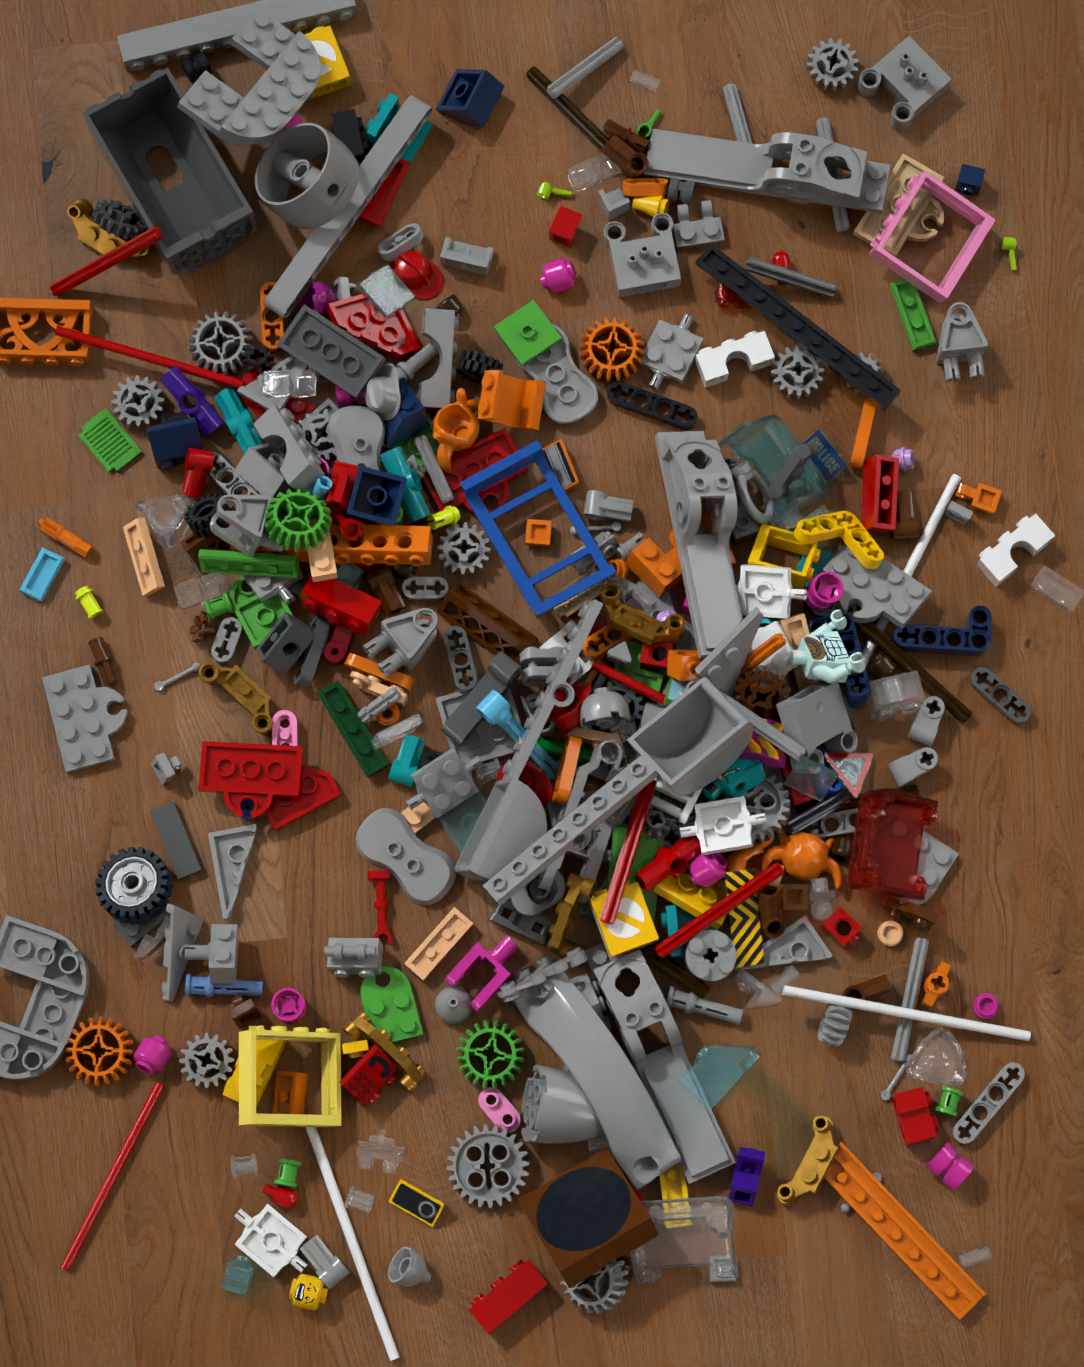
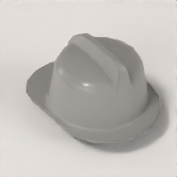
[364,363,401,420]
[510,870,565,916]

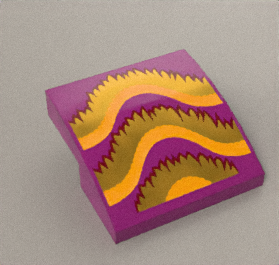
[739,717,787,768]

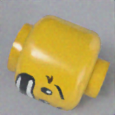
[289,1274,328,1311]

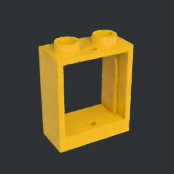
[748,524,821,590]

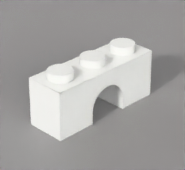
[695,331,775,388]
[977,513,1055,587]

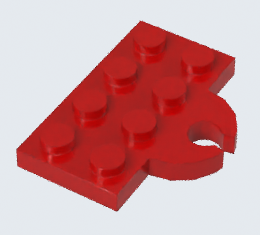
[422,427,528,515]
[198,741,303,819]

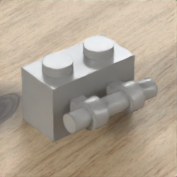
[324,938,383,978]

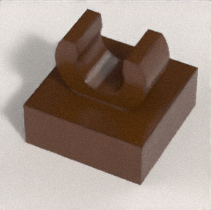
[229,994,261,1028]

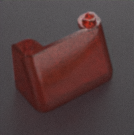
[848,788,938,901]

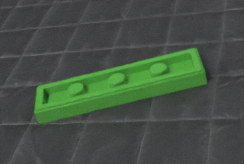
[198,549,300,578]

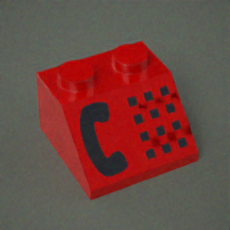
[340,1044,399,1107]

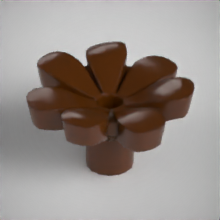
[189,611,216,642]

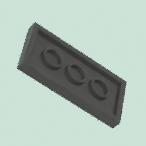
[276,304,385,399]

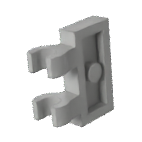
[673,200,725,250]

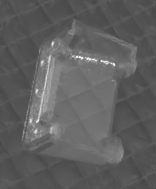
[630,1196,739,1284]

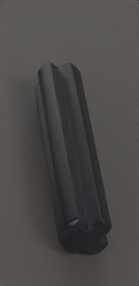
[785,789,852,834]

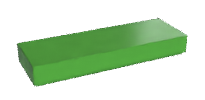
[889,279,937,352]

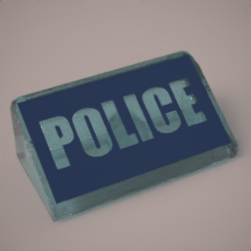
[798,428,849,484]

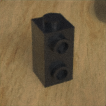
[331,109,368,164]

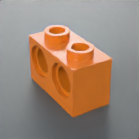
[667,649,704,681]

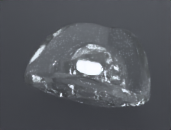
[135,495,194,548]
[906,1027,966,1085]

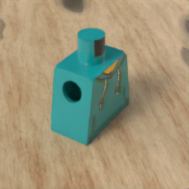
[703,758,766,801]

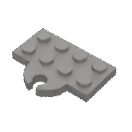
[822,539,932,629]
[42,664,128,773]

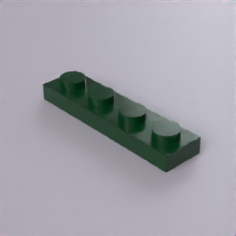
[317,680,389,778]

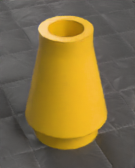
[632,196,670,217]

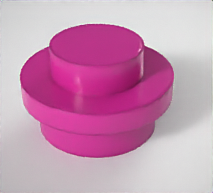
[973,993,999,1019]

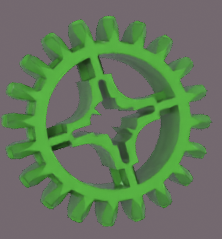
[264,488,332,553]
[456,1020,525,1089]

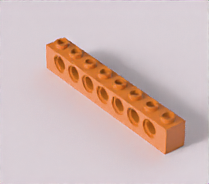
[230,524,433,566]

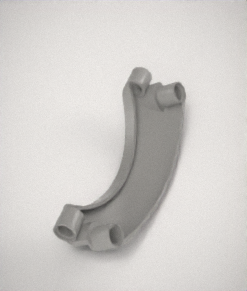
[513,971,681,1192]

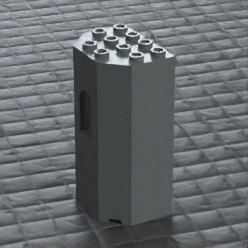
[82,68,257,275]

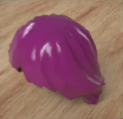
[298,281,336,318]

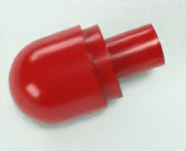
[771,251,791,286]
[263,1184,298,1209]

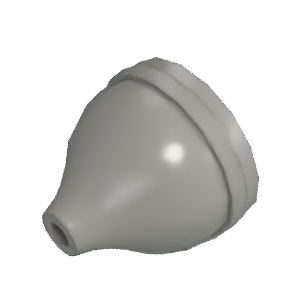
[435,986,473,1025]
[388,1247,431,1287]

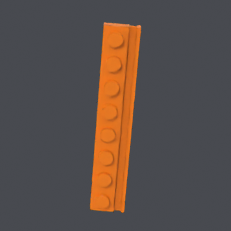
[824,1142,986,1320]

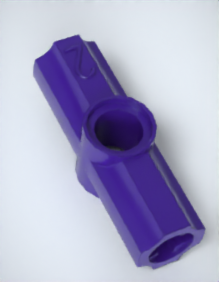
[159,365,224,435]

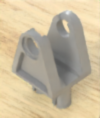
[936,302,988,383]
[210,494,286,557]
[363,608,438,678]

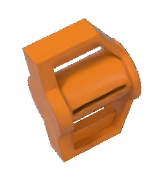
[920,961,951,1009]

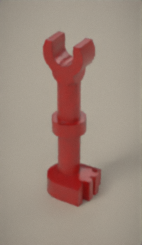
[325,497,364,541]
[367,870,393,944]

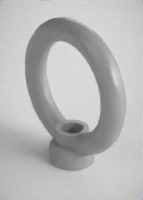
[730,461,774,524]

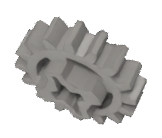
[806,38,859,91]
[771,345,824,399]
[111,375,165,429]
[299,409,337,463]
[437,522,491,577]
[179,1033,235,1089]

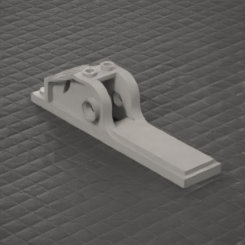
[644,129,890,213]
[655,431,750,659]
[585,942,736,1184]

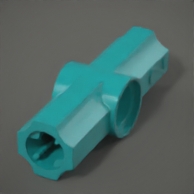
[214,387,263,454]
[380,446,431,523]

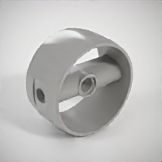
[255,123,359,229]

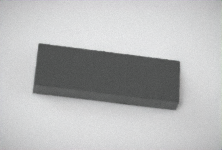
[150,801,202,880]

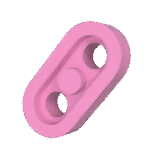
[272,710,298,746]
[478,1087,521,1133]

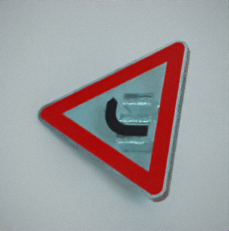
[823,752,874,799]

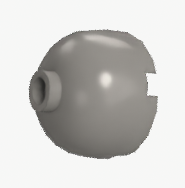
[580,687,631,730]

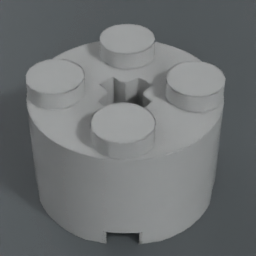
[683,930,736,982]

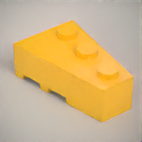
[222,1029,287,1108]

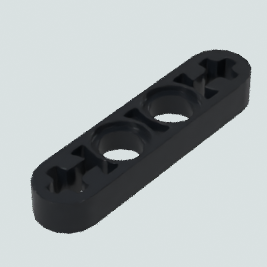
[606,381,697,430]

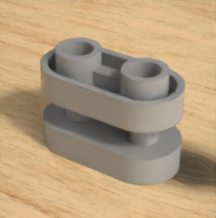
[519,646,571,687]

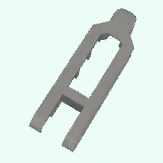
[537,740,623,904]

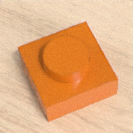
[525,519,552,547]

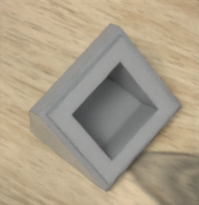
[606,641,632,668]

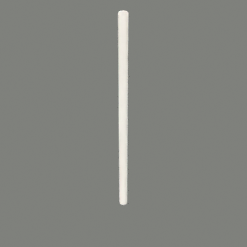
[852,474,961,689]
[782,985,1031,1041]
[305,1114,400,1361]

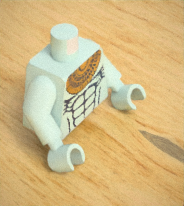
[788,610,866,683]

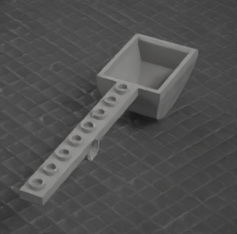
[454,599,603,881]
[483,677,753,906]

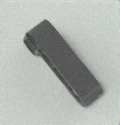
[440,651,521,746]

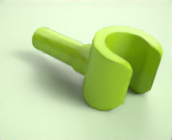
[537,182,572,200]
[1001,236,1017,271]

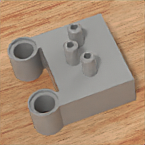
[857,36,952,131]
[604,213,681,298]
[776,681,858,772]

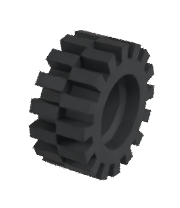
[456,350,503,384]
[184,493,231,538]

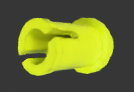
[427,506,460,530]
[75,586,103,619]

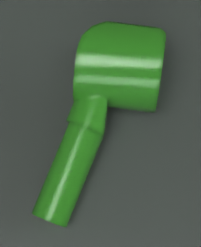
[637,109,662,139]

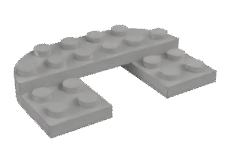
[177,7,321,147]
[0,915,89,1080]

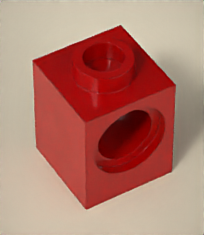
[640,641,676,670]
[821,907,862,948]

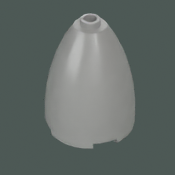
[521,1065,605,1144]

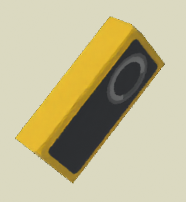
[388,1179,445,1227]

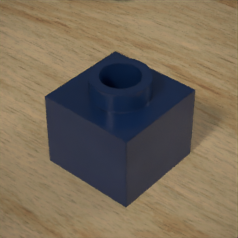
[955,164,986,196]

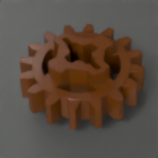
[735,665,789,718]

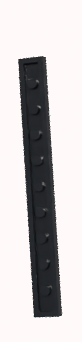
[696,244,901,411]

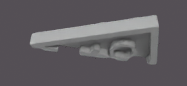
[237,357,309,410]
[695,607,764,696]
[208,824,257,920]
[162,904,204,1002]
[733,916,833,971]

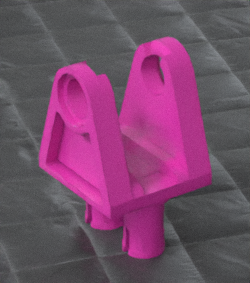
[444,935,519,1013]

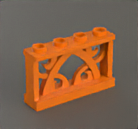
[0,298,93,366]

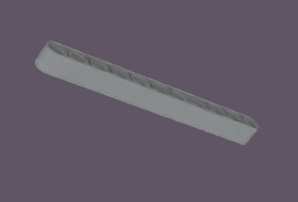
[264,95,433,319]

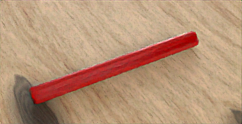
[50,227,163,296]
[600,780,657,925]
[655,862,784,958]

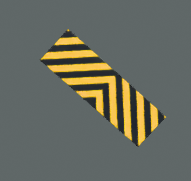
[724,869,765,968]

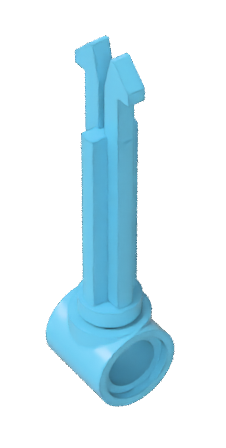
[476,690,560,779]

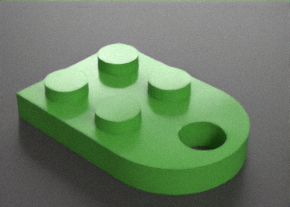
[229,576,293,651]
[361,966,424,1045]

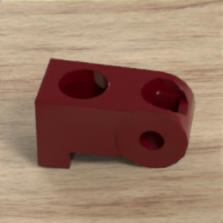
[324,622,356,666]

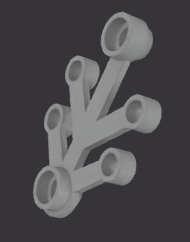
[497,946,588,1002]

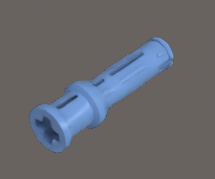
[185,974,263,998]

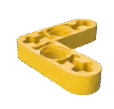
[794,511,884,569]

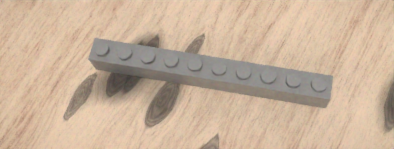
[117,0,357,71]

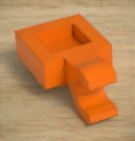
[955,483,1002,515]

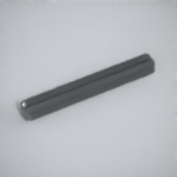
[744,257,836,298]

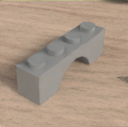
[418,308,459,409]
[254,404,325,493]

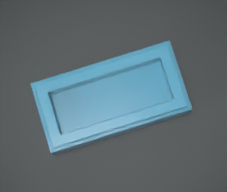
[19,547,65,602]

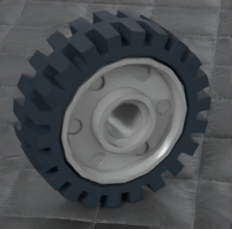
[95,847,173,924]

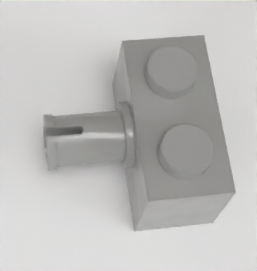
[185,924,239,984]

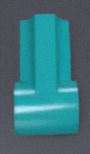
[388,734,426,788]

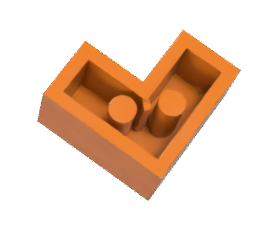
[626,537,683,598]

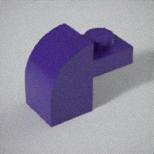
[728,1147,765,1207]

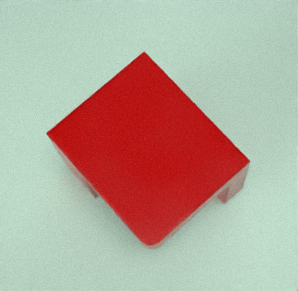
[549,205,582,248]

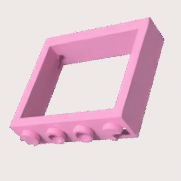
[869,170,996,303]

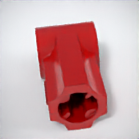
[181,448,214,499]
[326,460,359,512]

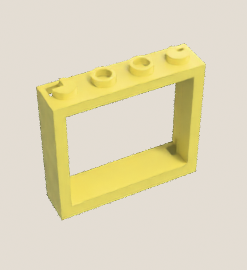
[239,1025,341,1127]

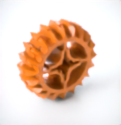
[579,317,645,382]
[65,1017,134,1086]

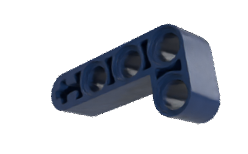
[891,605,992,656]
[808,614,870,709]

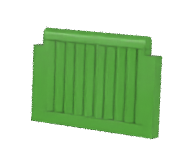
[78,408,142,473]

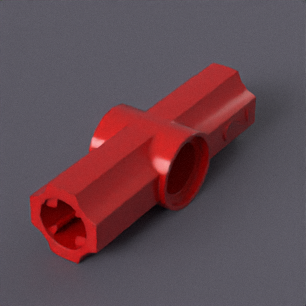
[634,835,701,892]

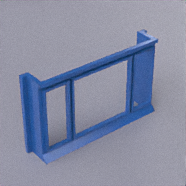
[460,440,617,619]

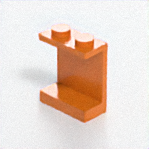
[477,370,546,430]

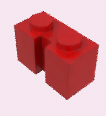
[891,1087,940,1146]

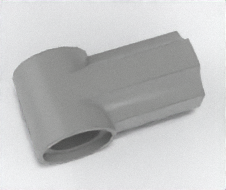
[583,490,634,522]
[300,1235,350,1290]

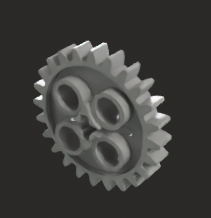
[709,771,790,846]
[446,1123,530,1208]

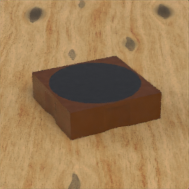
[518,1147,659,1288]

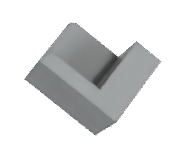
[598,188,631,221]

